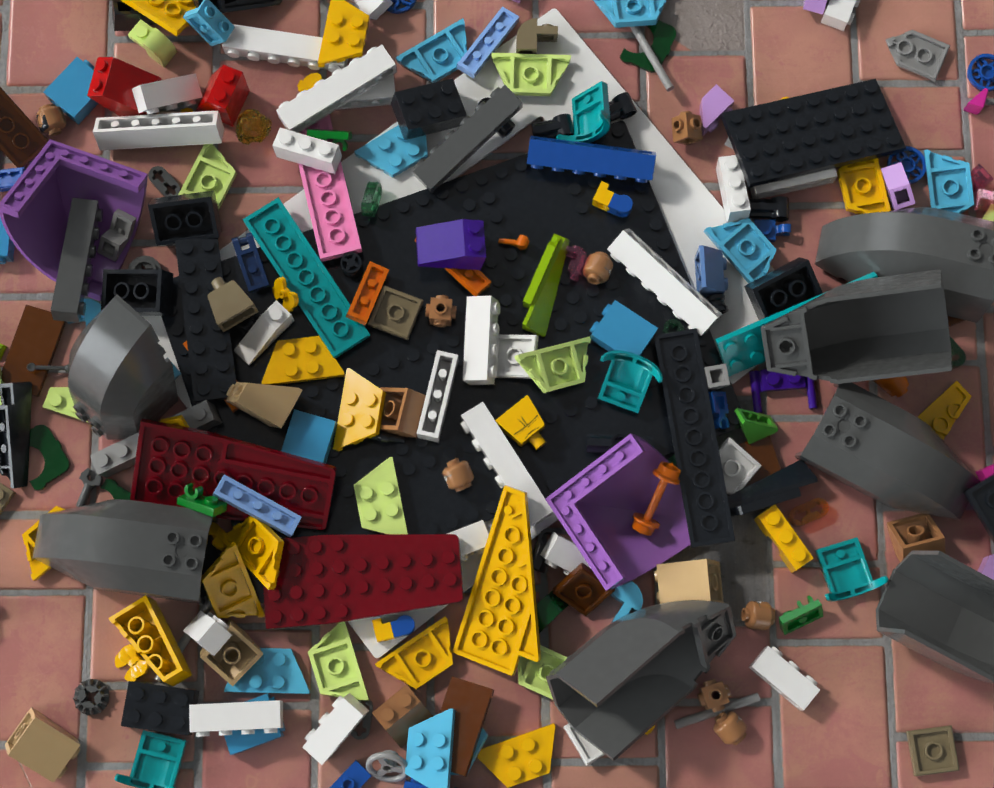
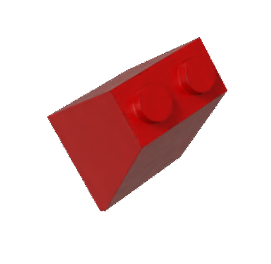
[87,57,162,116]
[195,64,250,127]

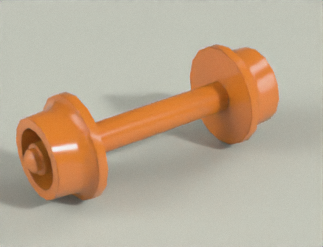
[631,461,681,536]

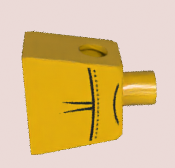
[495,395,546,450]

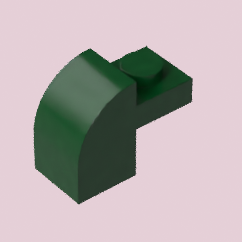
[537,590,569,634]

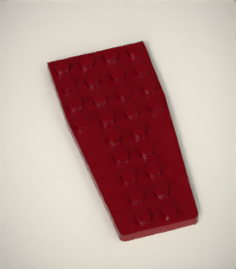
[130,419,337,530]
[263,534,464,629]

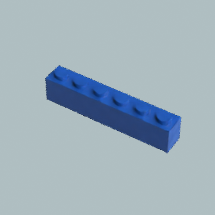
[527,136,656,183]

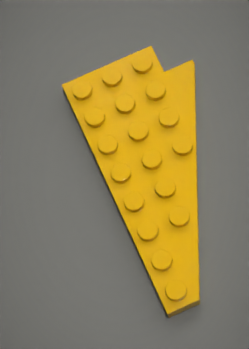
[452,485,541,676]

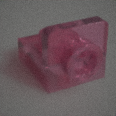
[971,164,994,198]
[974,189,994,211]
[565,245,587,281]

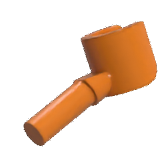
[498,234,530,250]

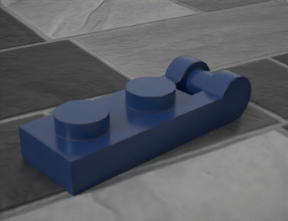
[231,232,270,293]

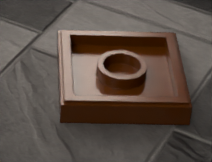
[553,563,615,616]

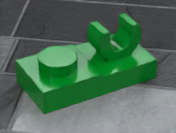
[307,129,352,151]
[177,483,227,517]
[779,596,823,635]

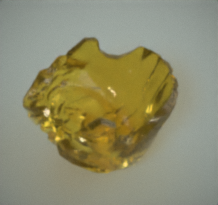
[236,109,272,145]

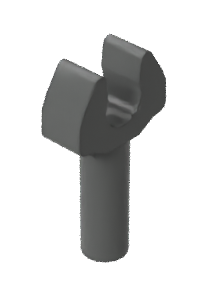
[76,468,103,507]

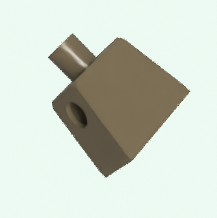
[207,277,259,332]

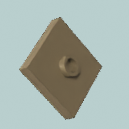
[368,286,424,340]
[906,725,960,776]

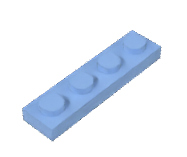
[457,6,519,79]
[212,474,302,537]

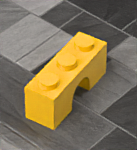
[754,504,814,573]

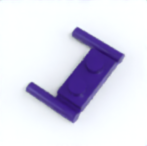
[749,369,818,413]

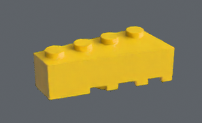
[108,595,192,687]

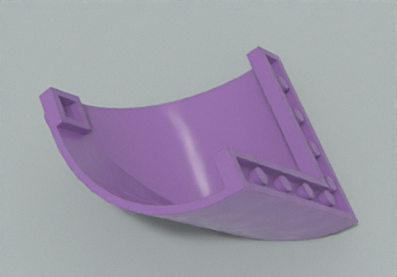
[0,139,148,301]
[545,434,690,591]

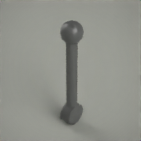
[27,363,69,372]

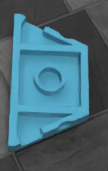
[593,0,667,28]
[396,18,467,83]
[354,125,428,178]
[924,150,974,214]
[703,218,777,283]
[224,648,310,694]
[405,709,455,788]

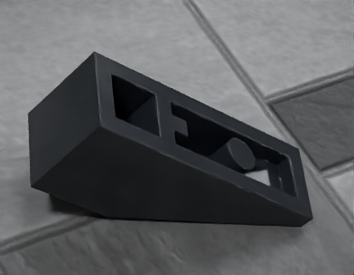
[112,0,156,31]

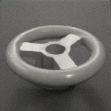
[366,750,408,783]

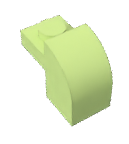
[128,19,177,67]

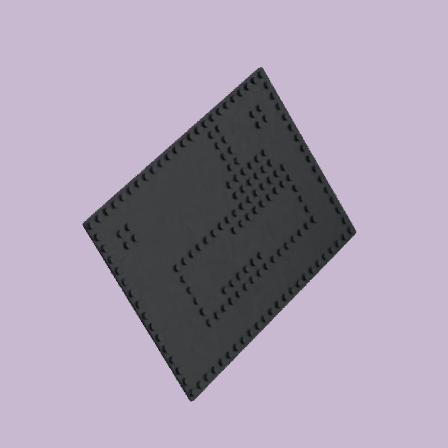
[161,121,741,604]

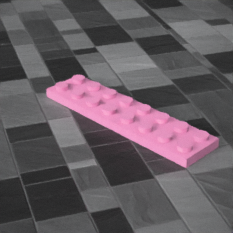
[298,114,363,262]

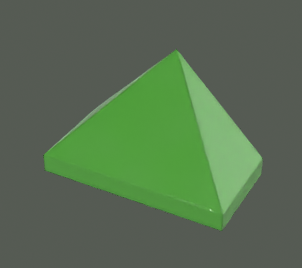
[735,408,778,444]

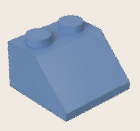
[694,245,728,298]

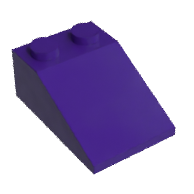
[416,219,486,270]

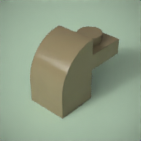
[516,18,558,54]

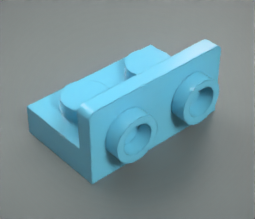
[183,0,235,46]

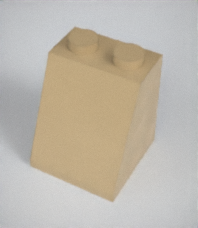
[226,382,302,428]
[654,559,724,604]
[5,707,80,783]

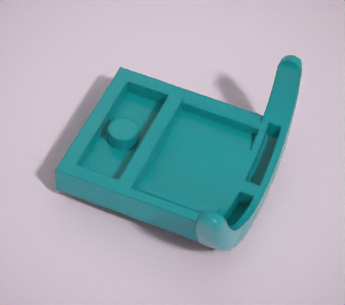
[556,81,611,143]
[598,350,663,413]
[815,537,889,602]
[114,730,187,788]

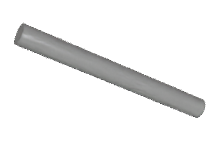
[630,26,674,92]
[674,693,760,729]

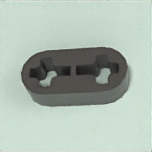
[148,166,181,197]
[351,699,373,740]

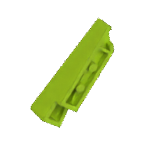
[522,233,569,337]

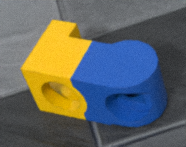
[592,181,633,217]
[372,615,415,643]

